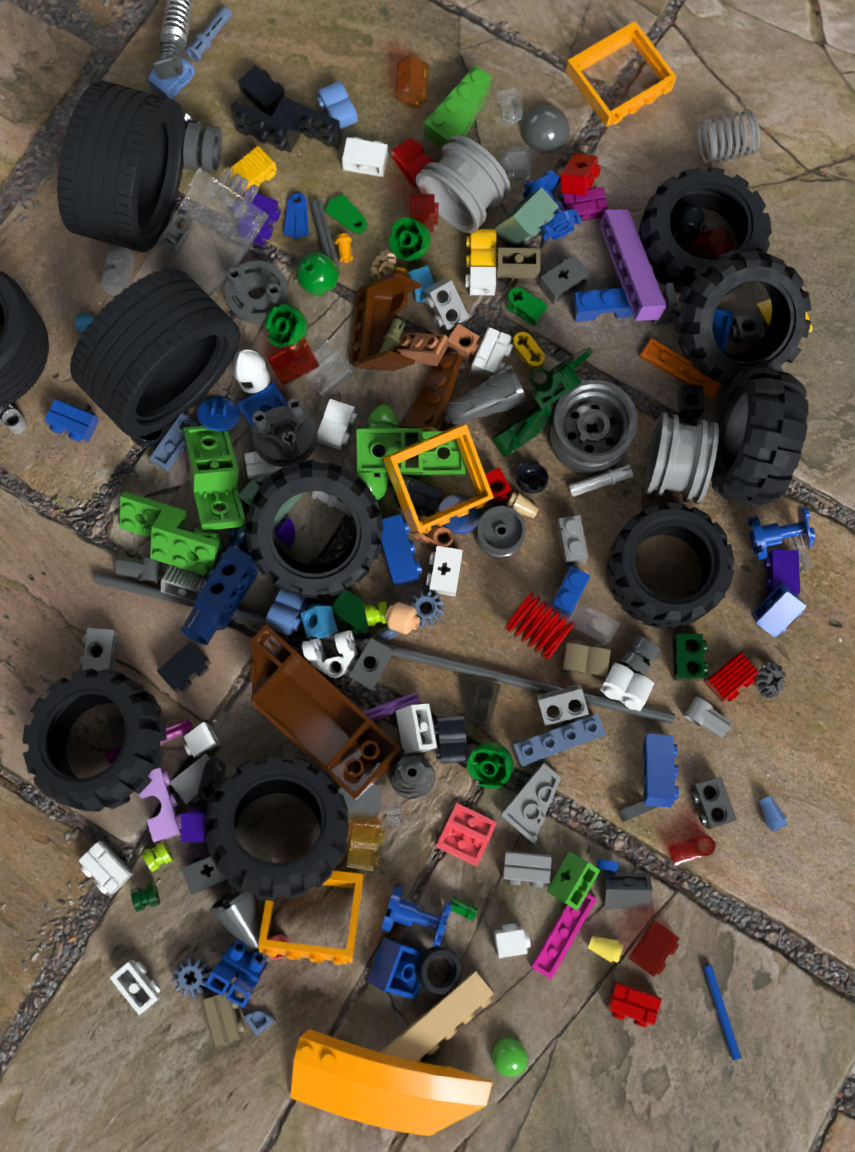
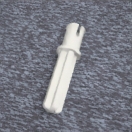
[569,464,633,496]

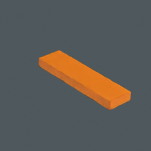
[639,338,722,400]

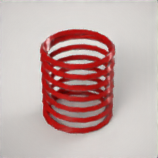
[504,592,575,660]

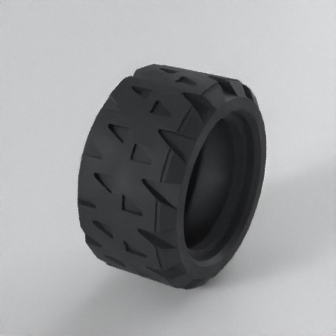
[607,503,734,629]

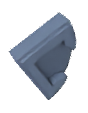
[243,1011,276,1036]

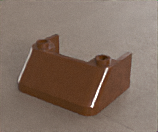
[349,272,421,371]

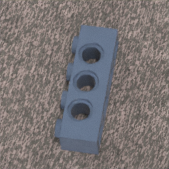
[512,713,606,767]

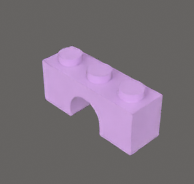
[139,768,181,842]

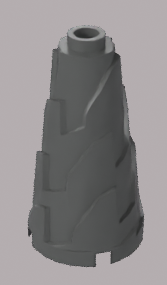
[444,365,528,425]
[390,754,435,800]

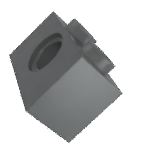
[348,636,396,690]

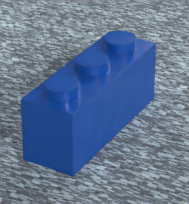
[382,514,422,587]
[643,734,679,808]

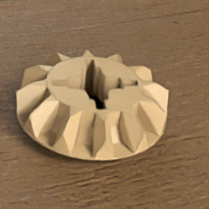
[369,250,396,281]

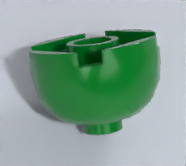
[389,217,431,261]
[296,252,339,296]
[265,304,308,348]
[467,742,514,789]

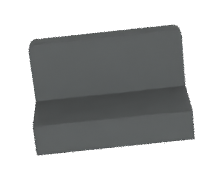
[603,872,653,909]

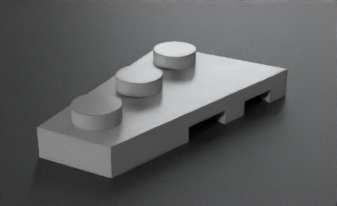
[499,763,561,845]

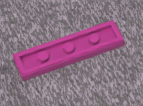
[531,893,597,979]

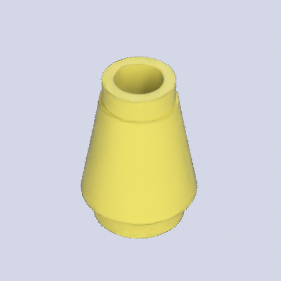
[588,935,624,963]

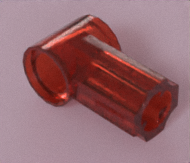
[668,834,716,865]

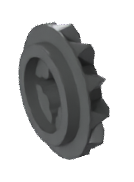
[756,663,786,698]

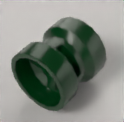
[131,883,160,912]

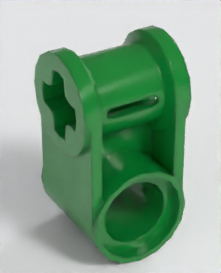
[506,287,547,326]

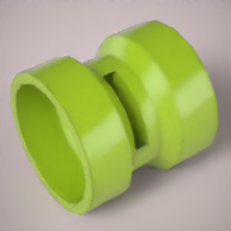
[364,601,387,627]
[142,840,174,872]

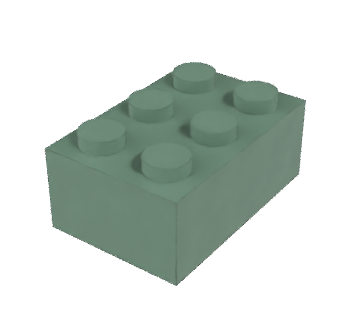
[493,187,559,247]

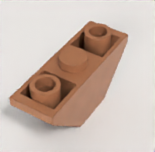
[395,332,448,366]

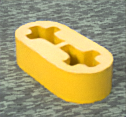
[513,332,545,370]

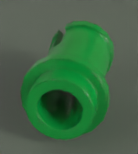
[451,897,478,922]

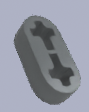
[618,800,657,822]

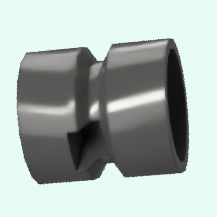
[620,635,661,676]

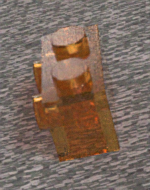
[395,54,429,108]

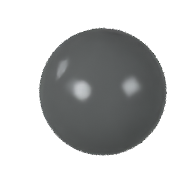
[521,105,570,153]

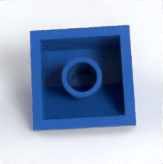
[367,937,424,1000]

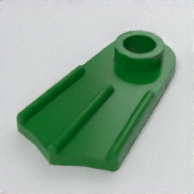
[325,194,368,234]

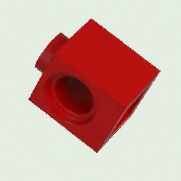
[485,467,512,504]

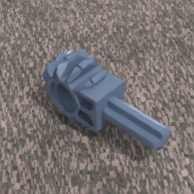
[378,590,445,642]

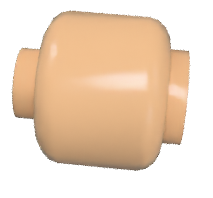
[385,602,420,635]

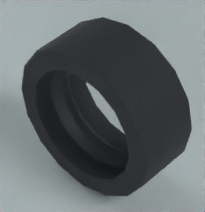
[415,946,462,994]

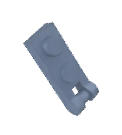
[149,412,202,472]

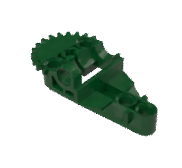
[491,347,593,457]

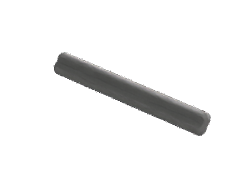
[311,199,340,275]

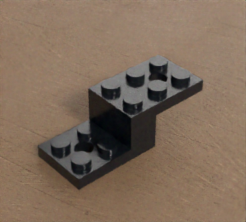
[231,97,342,153]

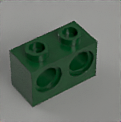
[672,634,708,681]

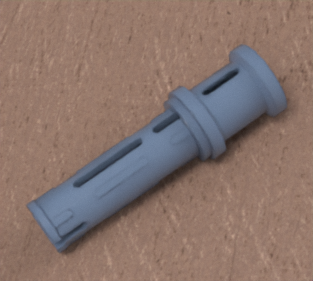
[185,6,232,62]

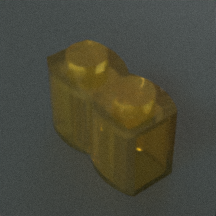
[346,821,385,872]

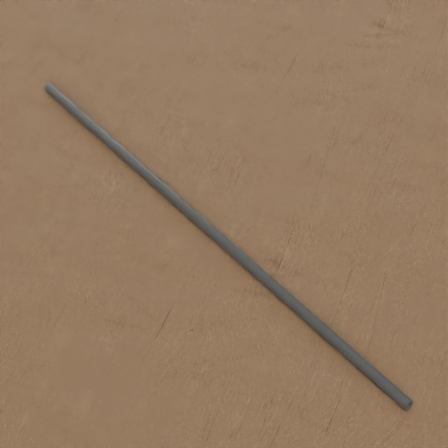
[94,573,675,724]

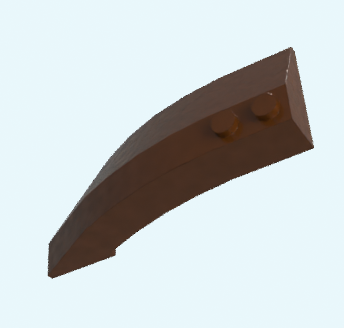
[250,624,405,800]

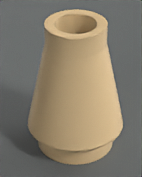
[505,492,539,518]

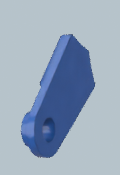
[283,193,309,240]

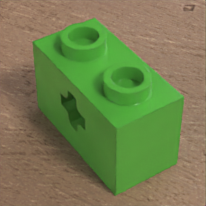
[546,852,600,911]

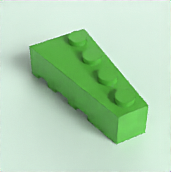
[424,65,492,149]

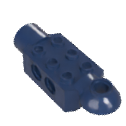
[180,524,259,645]

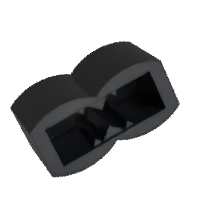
[433,716,468,764]

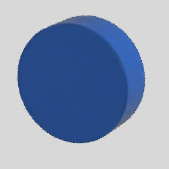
[595,859,619,872]

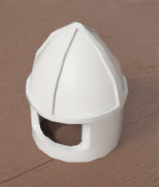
[232,349,270,393]

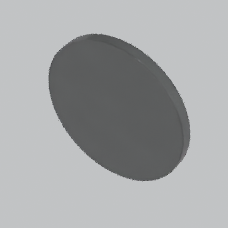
[338,783,382,822]

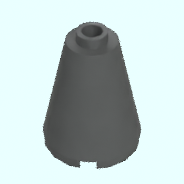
[210,891,262,952]

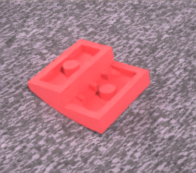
[436,803,497,867]

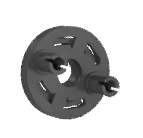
[225,261,289,324]

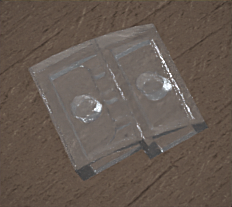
[294,339,355,397]

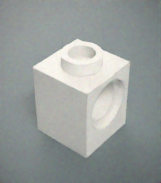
[466,267,496,295]

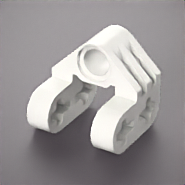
[302,630,358,678]

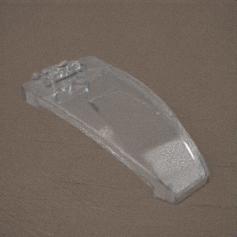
[130,167,269,296]

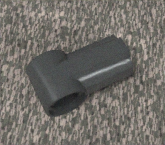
[115,555,162,584]

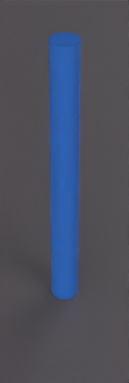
[703,964,741,1060]

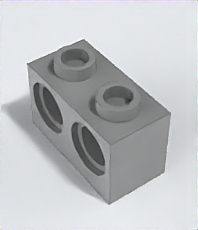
[423,278,469,330]
[538,684,589,727]

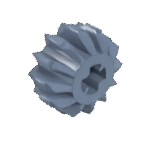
[172,956,211,998]

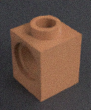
[447,324,480,361]

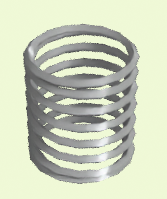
[697,109,760,165]

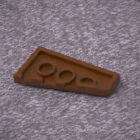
[400,353,463,432]

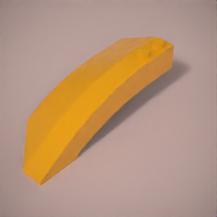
[290,1029,493,1136]

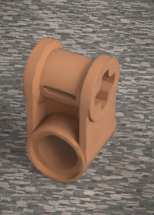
[411,515,453,548]

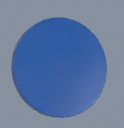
[197,397,241,431]
[438,494,481,534]

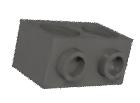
[690,776,737,829]

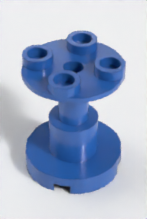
[523,170,582,241]
[747,506,816,560]
[381,884,453,948]

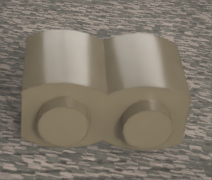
[561,640,611,678]

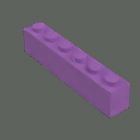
[599,210,666,321]

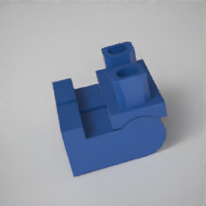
[205,940,268,1009]

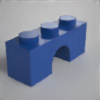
[572,288,633,322]

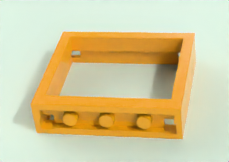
[566,21,676,127]
[382,424,493,534]
[258,871,364,965]

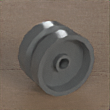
[183,122,222,174]
[476,506,526,560]

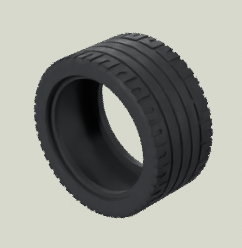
[57,80,186,253]
[70,269,240,437]

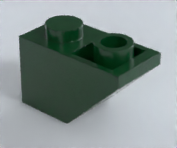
[331,590,369,637]

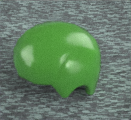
[491,1037,528,1078]

